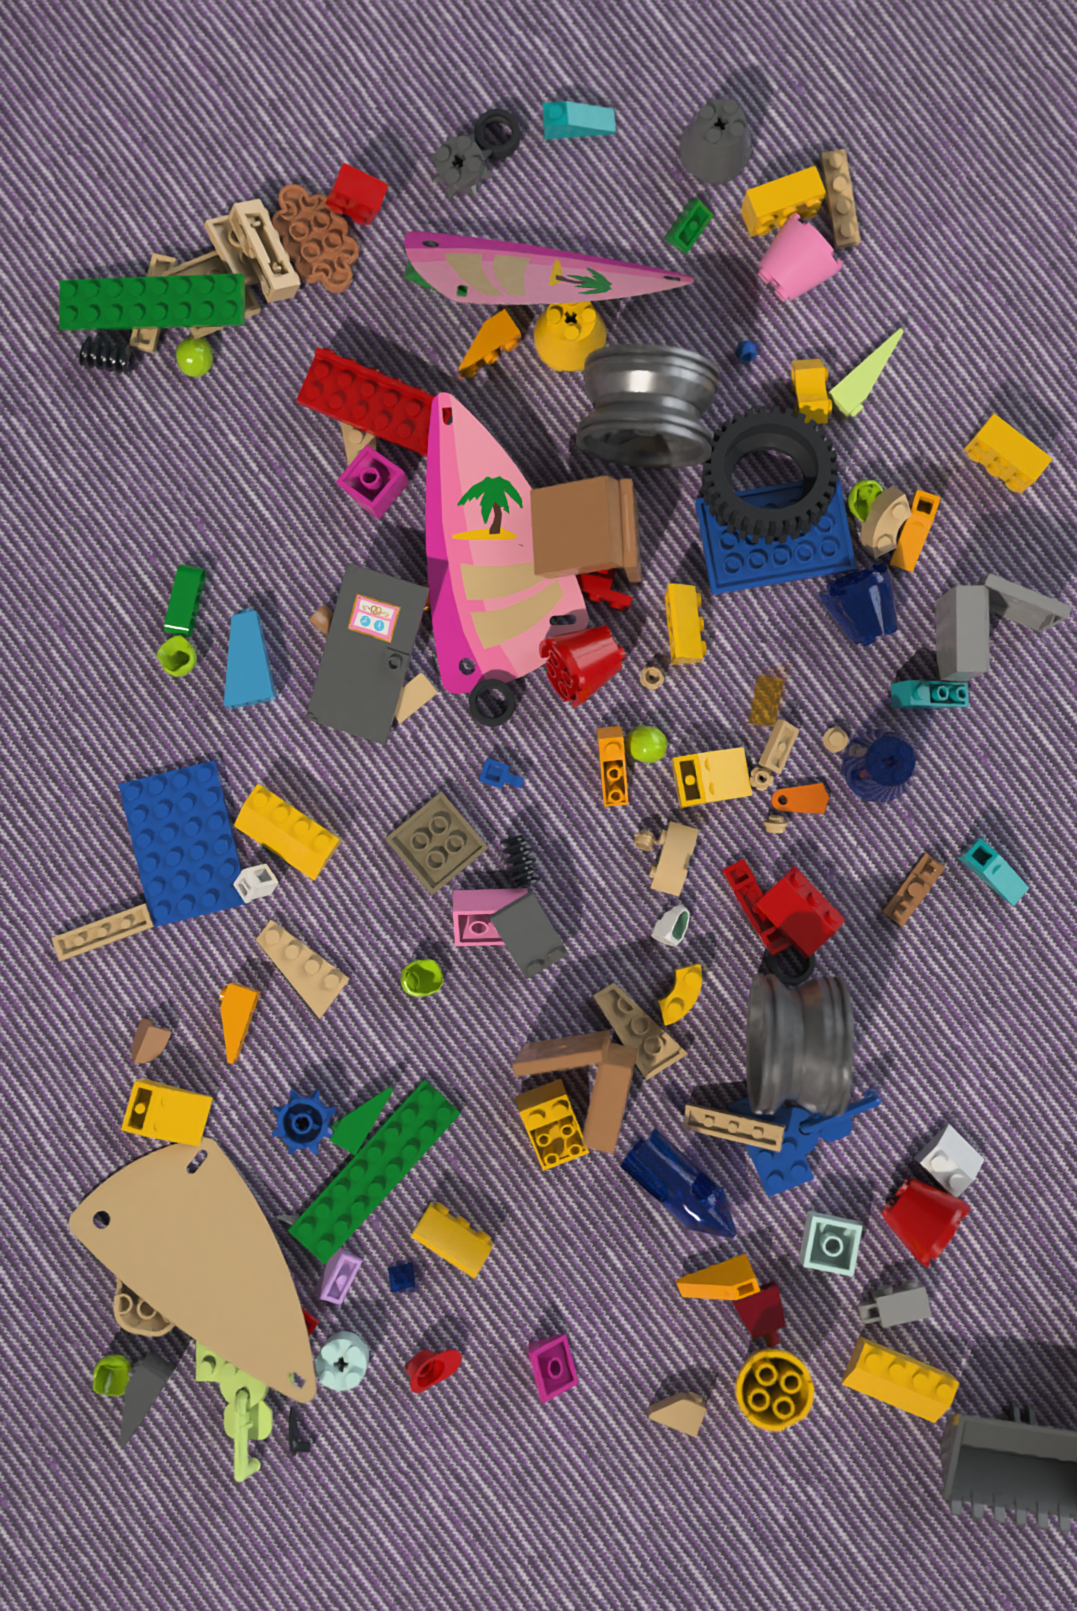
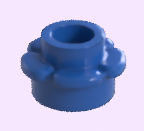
[734,340,758,363]

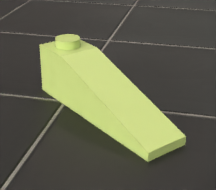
[827,328,904,420]

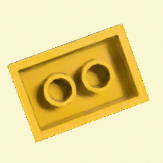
[741,166,826,237]
[963,413,1053,494]

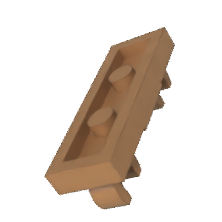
[881,853,946,927]

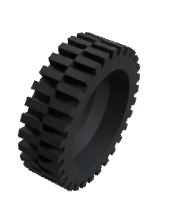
[701,406,839,545]

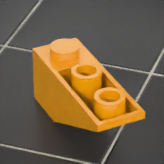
[458,309,521,379]
[889,489,941,572]
[596,726,628,807]
[676,1253,760,1301]

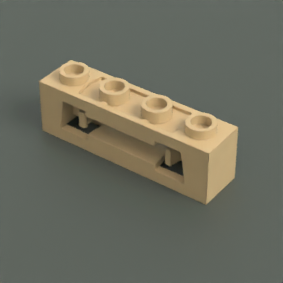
[228,199,300,303]

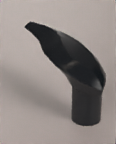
[288,1406,311,1457]

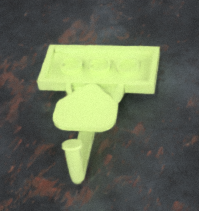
[196,1340,294,1482]

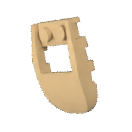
[113,1276,175,1336]

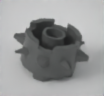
[430,133,493,199]

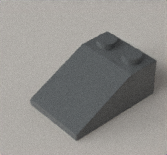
[488,891,569,980]
[119,1351,176,1448]

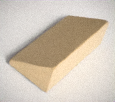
[394,672,438,724]

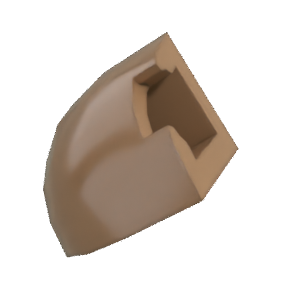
[309,605,334,636]
[132,1018,171,1063]

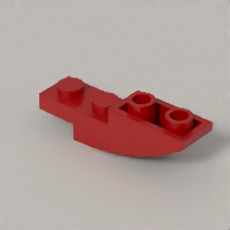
[575,574,633,612]

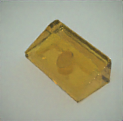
[748,676,784,728]

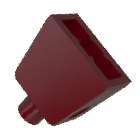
[731,1280,786,1347]

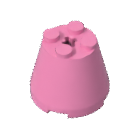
[757,212,843,302]

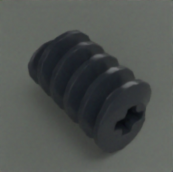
[79,336,135,376]
[499,834,541,888]

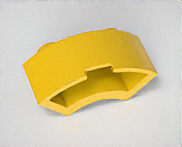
[791,358,832,424]
[657,963,702,1026]

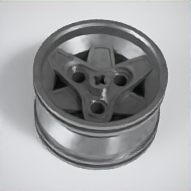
[576,344,719,469]
[746,974,854,1116]

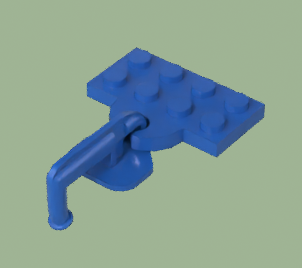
[728,1089,882,1197]

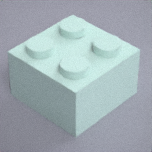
[799,1211,862,1276]

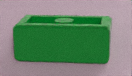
[664,199,714,254]

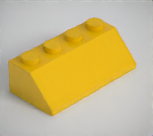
[234,784,343,881]
[841,1336,959,1423]

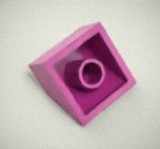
[336,444,409,520]

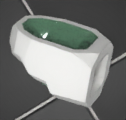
[651,905,689,947]

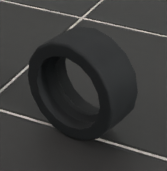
[474,108,520,160]
[468,679,515,727]
[767,945,816,985]

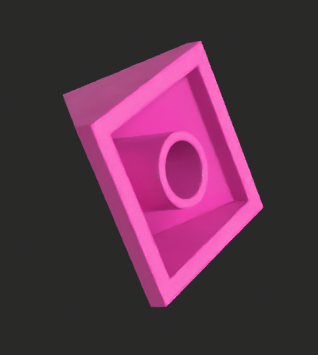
[528,1334,579,1403]

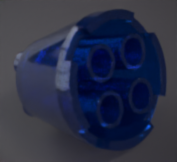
[817,562,898,646]
[841,729,916,803]

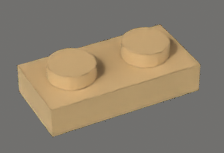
[758,719,799,774]

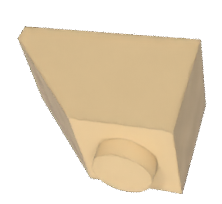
[647,1392,707,1437]

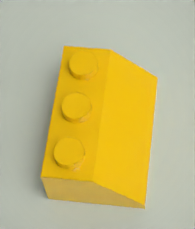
[664,583,706,665]
[411,1202,493,1279]

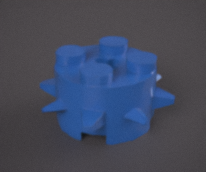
[271,1089,337,1155]

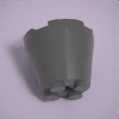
[679,99,752,185]

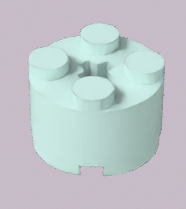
[316,1331,369,1391]

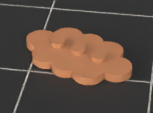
[271,184,359,293]

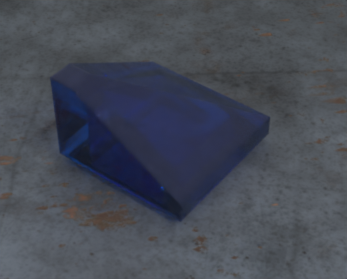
[388,1262,418,1293]

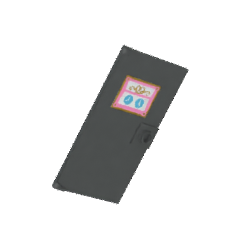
[305,562,430,745]

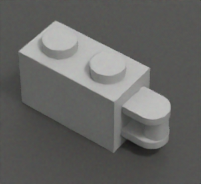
[858,1279,932,1328]

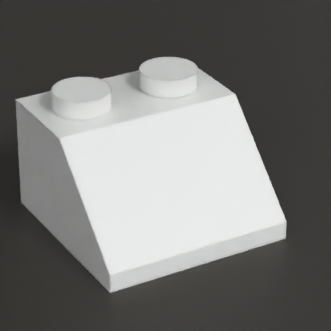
[913,1124,984,1198]

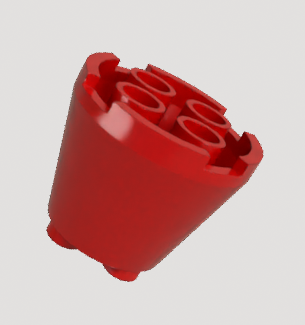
[539,625,625,708]
[881,1177,971,1268]

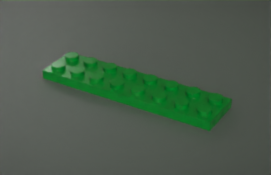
[59,274,245,331]
[288,1079,461,1265]

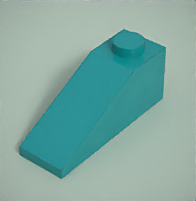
[542,101,616,140]

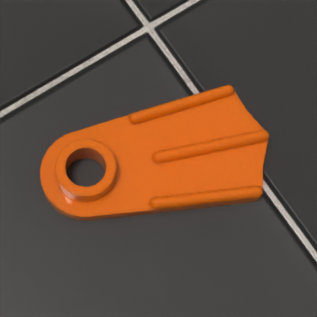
[771,783,830,814]

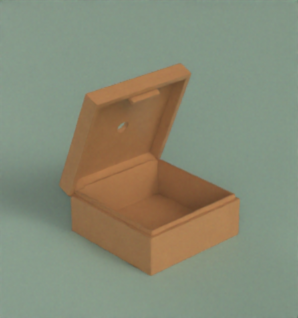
[530,475,642,584]
[512,1030,638,1154]

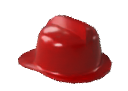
[404,1349,462,1393]

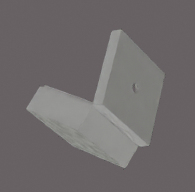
[936,573,1072,683]

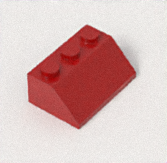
[755,866,845,959]

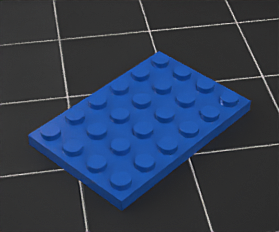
[694,474,857,596]
[118,760,250,928]

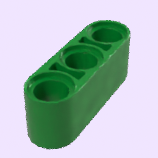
[164,564,206,637]

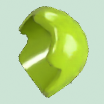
[176,336,213,377]
[848,480,884,523]
[156,635,197,677]
[625,726,667,763]
[400,959,443,997]
[93,1354,132,1396]

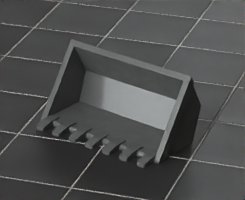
[940,1402,1077,1533]

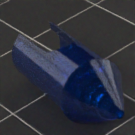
[620,1127,737,1239]

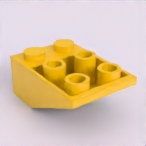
[671,747,752,808]
[121,1078,213,1146]
[515,1079,589,1171]

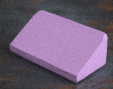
[314,1248,363,1305]

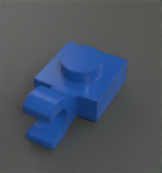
[479,758,524,789]

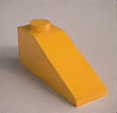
[219,982,261,1064]

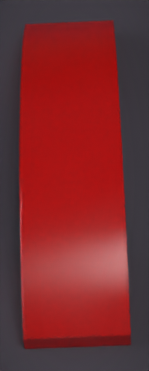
[722,859,793,956]

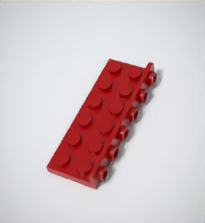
[296,347,452,458]

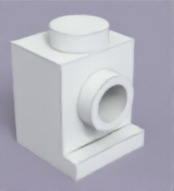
[233,864,279,903]

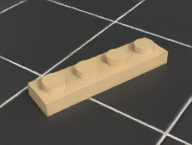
[820,149,861,249]
[129,253,178,354]
[51,904,154,961]
[682,1102,786,1152]

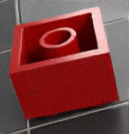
[325,162,389,225]

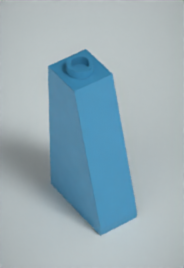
[224,608,277,710]

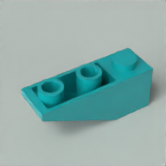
[891,680,969,709]
[957,838,1029,906]

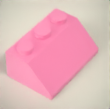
[453,888,528,946]

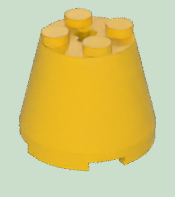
[534,301,606,372]
[735,1349,814,1431]

